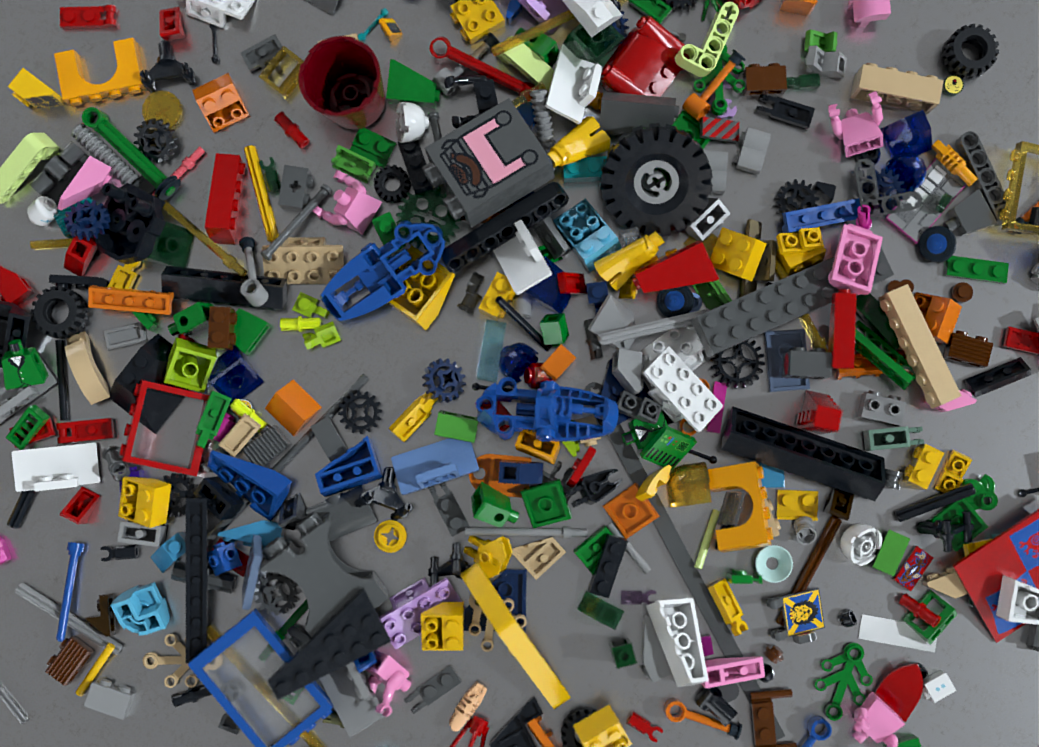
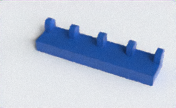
[782,198,862,233]

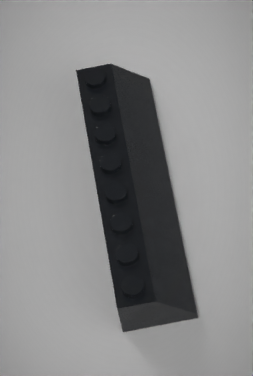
[722,406,886,501]

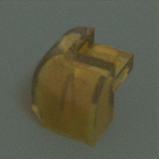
[666,462,712,507]

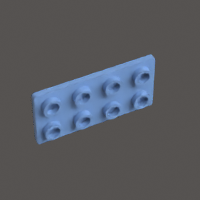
[391,438,479,495]

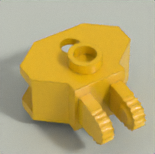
[463,536,513,579]

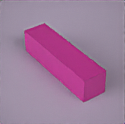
[706,381,727,434]

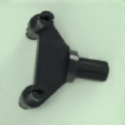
[140,40,196,92]
[355,467,413,521]
[917,511,974,552]
[428,542,470,587]

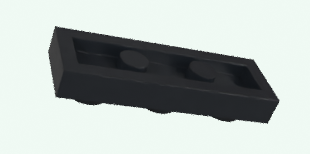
[397,140,434,195]
[965,357,1031,398]
[588,533,628,598]

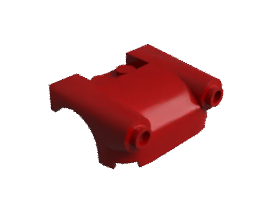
[600,16,690,97]

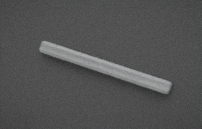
[598,309,710,346]
[15,583,123,655]

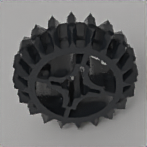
[709,340,765,389]

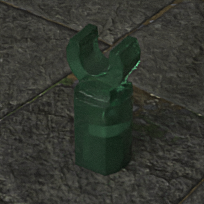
[787,74,820,90]
[259,157,281,194]

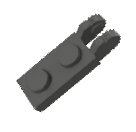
[428,482,470,537]
[404,665,462,714]

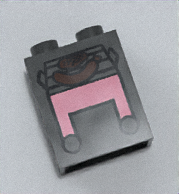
[422,98,555,228]

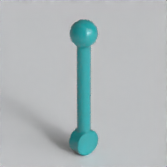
[358,8,388,42]

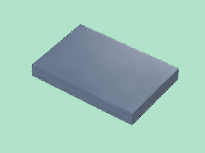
[764,329,810,392]
[242,535,262,610]

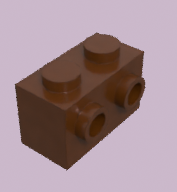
[207,306,237,350]

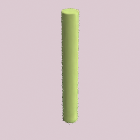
[694,509,720,570]

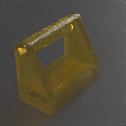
[258,45,304,100]

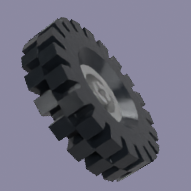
[600,123,713,237]

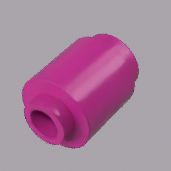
[214,412,236,442]

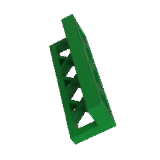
[855,320,916,391]

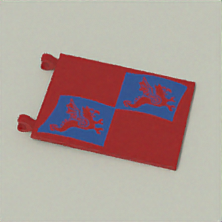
[952,509,1039,643]

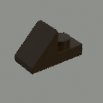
[824,487,854,521]
[85,593,116,637]

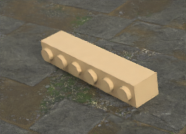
[879,284,962,409]

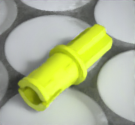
[280,316,321,332]
[230,399,267,433]

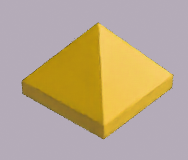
[619,279,638,299]

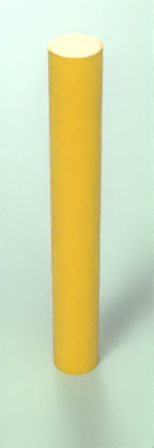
[75,643,115,697]

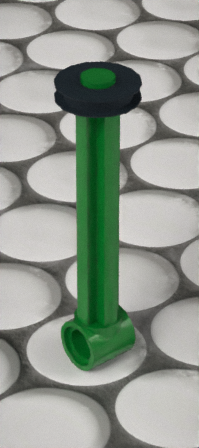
[82,107,181,201]

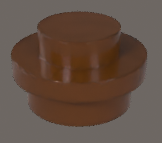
[952,282,973,302]
[764,645,784,664]

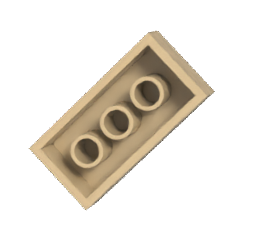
[850,63,944,114]

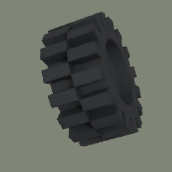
[374,165,411,203]

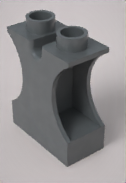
[260,511,388,637]

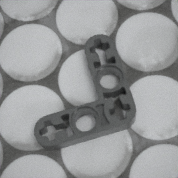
[855,158,922,217]

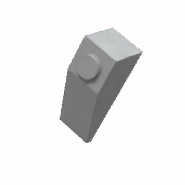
[641,614,672,683]

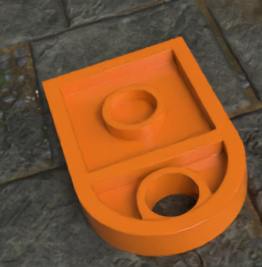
[469,454,532,498]

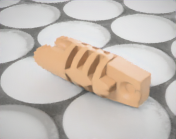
[449,681,487,732]

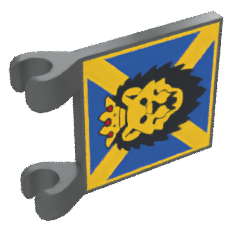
[766,588,825,641]

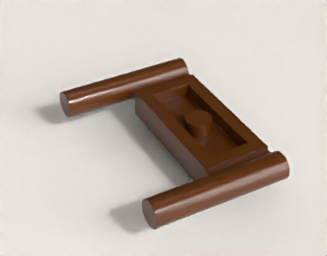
[750,689,797,747]

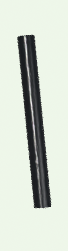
[495,296,551,351]
[55,340,69,421]

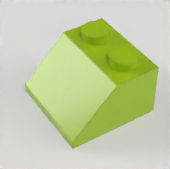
[164,337,217,393]

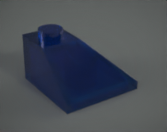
[880,110,932,166]
[524,256,571,314]
[208,345,264,404]

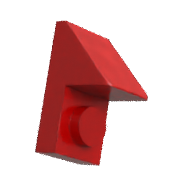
[159,7,185,41]

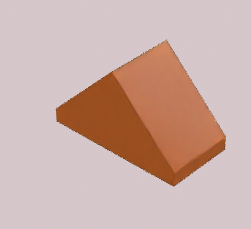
[540,344,576,381]

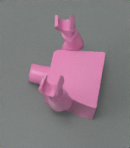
[828,91,884,158]
[313,170,382,235]
[365,650,411,717]
[852,691,905,747]

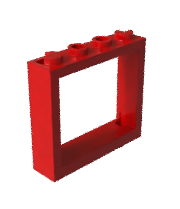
[119,380,209,477]

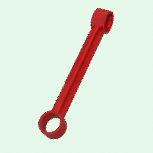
[430,36,540,101]

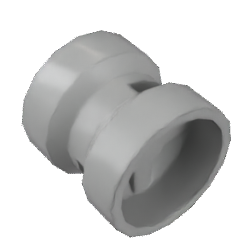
[793,516,817,545]

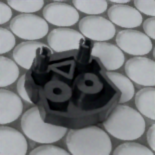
[93,183,166,264]

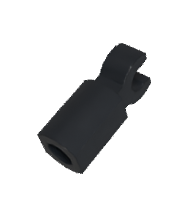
[101,545,139,562]

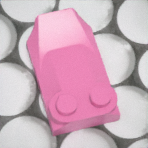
[828,223,883,295]

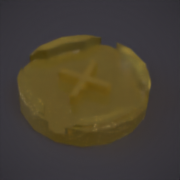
[142,91,183,130]

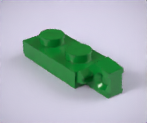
[195,390,231,448]

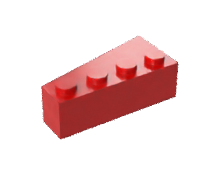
[204,153,245,245]

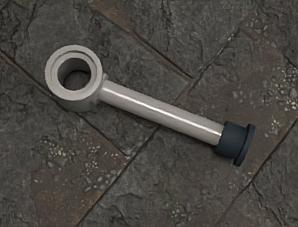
[432,32,500,96]
[239,237,269,307]

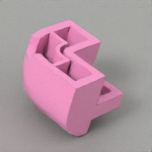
[848,0,891,28]

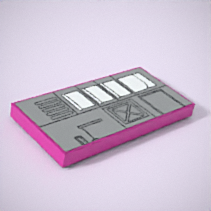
[885,158,966,244]

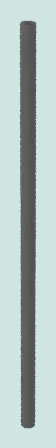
[208,374,369,546]

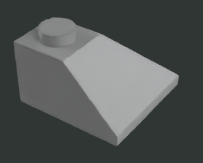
[588,294,635,350]

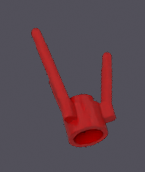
[450,715,490,747]

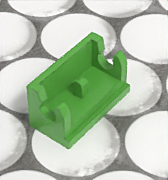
[331,145,377,184]
[691,280,732,310]
[434,410,479,443]
[873,529,910,577]

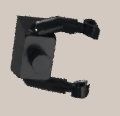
[444,75,498,129]

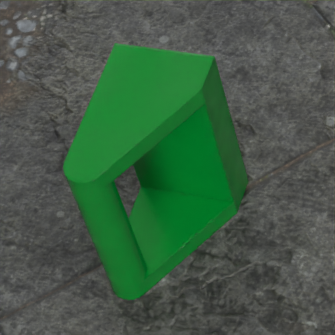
[903,590,957,645]

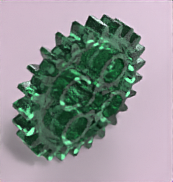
[396,187,461,251]

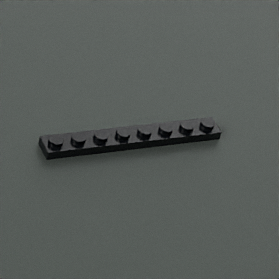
[186,497,208,663]

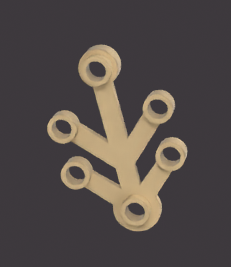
[469,593,527,657]
[143,633,223,688]

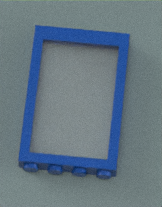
[187,608,333,747]

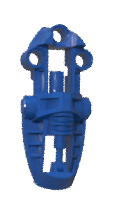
[320,220,446,321]
[476,377,619,442]

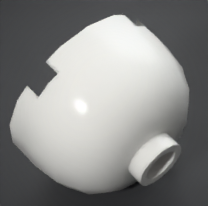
[395,102,429,143]
[840,523,882,566]

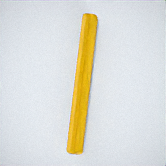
[244,145,278,242]

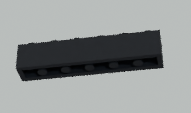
[161,266,287,310]

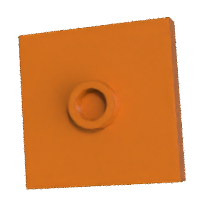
[603,483,659,539]

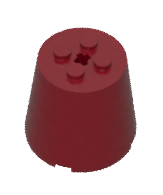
[298,36,385,130]

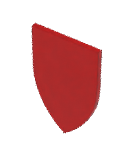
[874,663,923,722]

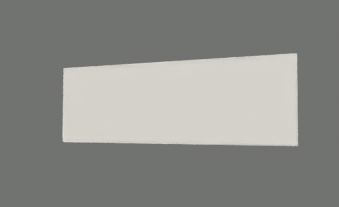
[858,614,937,652]

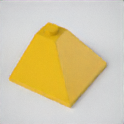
[388,245,455,330]

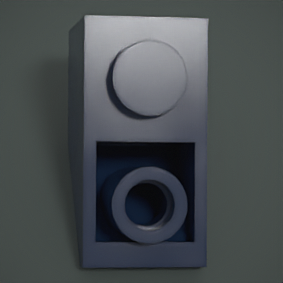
[498,460,544,484]

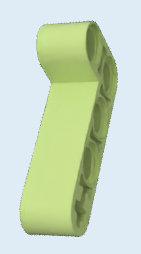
[675,2,739,77]
[495,36,554,96]
[0,133,59,204]

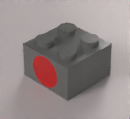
[782,347,832,380]

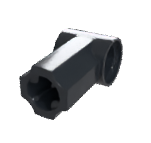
[695,687,738,727]

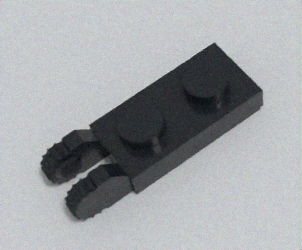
[755,94,815,129]
[49,274,109,290]

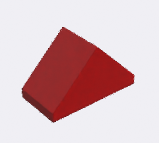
[60,487,100,524]

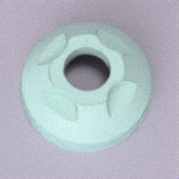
[755,545,793,583]

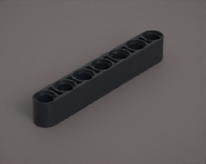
[441,182,569,273]

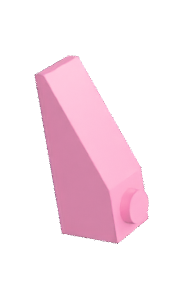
[57,156,112,210]
[701,656,765,688]

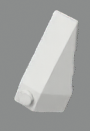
[562,0,622,38]

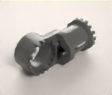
[457,272,484,315]
[102,446,131,482]

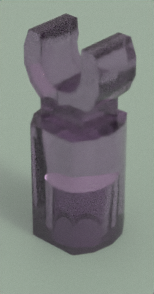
[621,590,656,605]

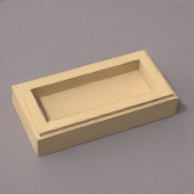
[218,413,261,457]

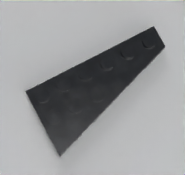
[268,587,391,700]

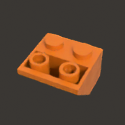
[192,73,250,132]
[914,292,962,344]

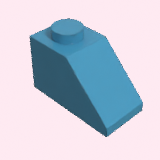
[150,532,186,573]

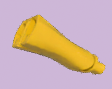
[547,116,611,168]
[594,231,665,291]

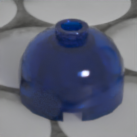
[886,152,927,193]
[499,342,538,383]

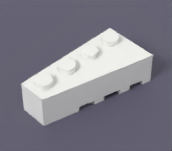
[646,598,708,687]

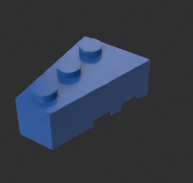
[315,435,383,497]

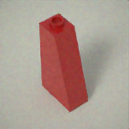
[632,240,719,293]
[828,289,857,369]

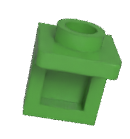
[804,29,837,52]

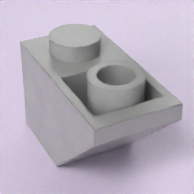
[612,349,645,395]

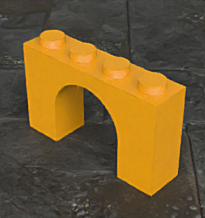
[54,37,147,106]
[707,461,774,553]

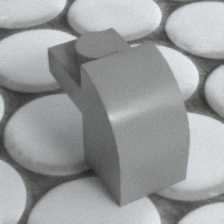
[805,46,847,78]

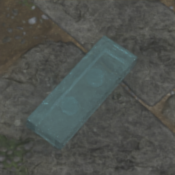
[477,320,507,383]

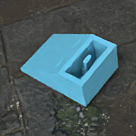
[553,198,622,272]

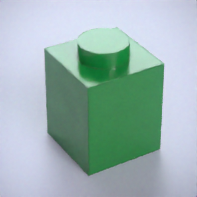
[540,313,569,346]

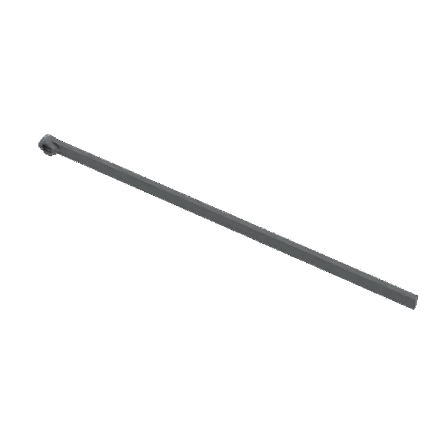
[584,382,785,741]

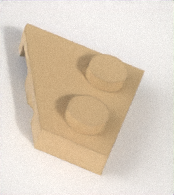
[512,537,566,580]

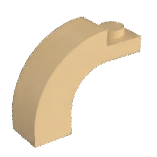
[64,331,110,405]

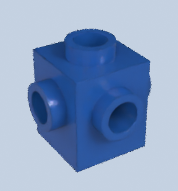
[208,542,242,576]

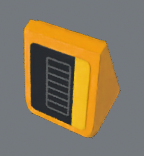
[379,18,403,42]

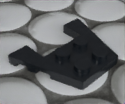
[489,697,543,747]

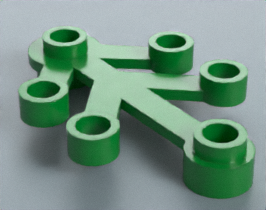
[693,44,746,116]
[813,643,873,721]

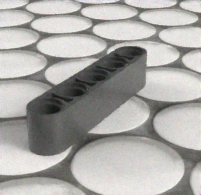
[955,131,1013,226]

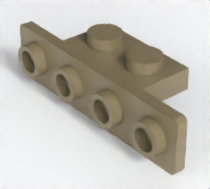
[740,219,777,297]

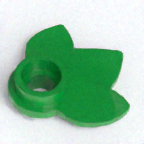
[962,474,998,511]

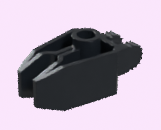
[566,469,623,508]

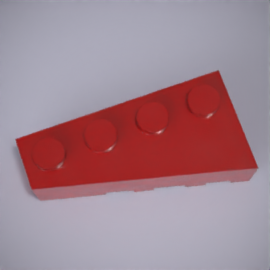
[796,390,843,434]

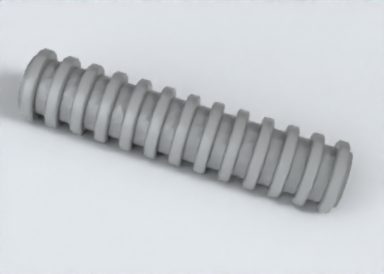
[530,89,559,171]
[71,123,139,185]

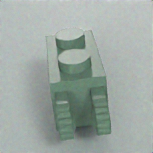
[863,426,924,451]

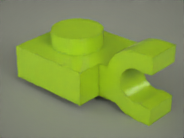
[292,292,330,319]
[302,321,341,350]

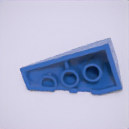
[207,450,292,521]

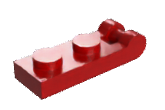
[60,5,116,29]
[56,418,115,444]

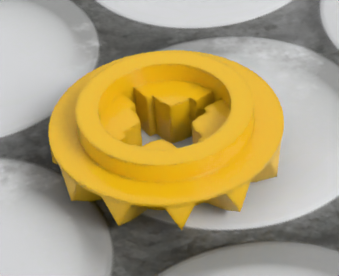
[374,520,407,553]

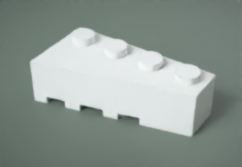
[996,575,1039,625]

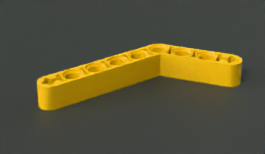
[460,562,571,710]

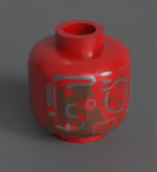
[524,362,554,389]

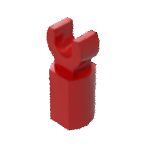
[626,711,663,742]

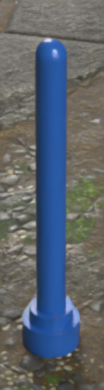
[56,542,85,642]

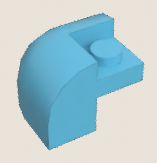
[111,582,170,636]

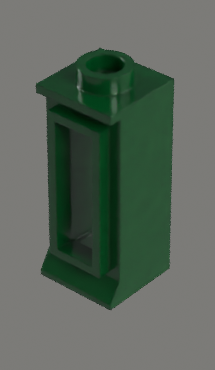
[608,638,637,669]

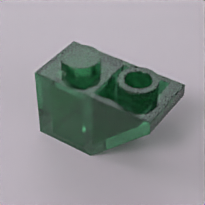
[577,591,624,630]

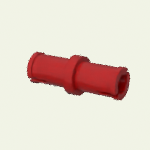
[274,111,310,149]
[899,593,941,628]

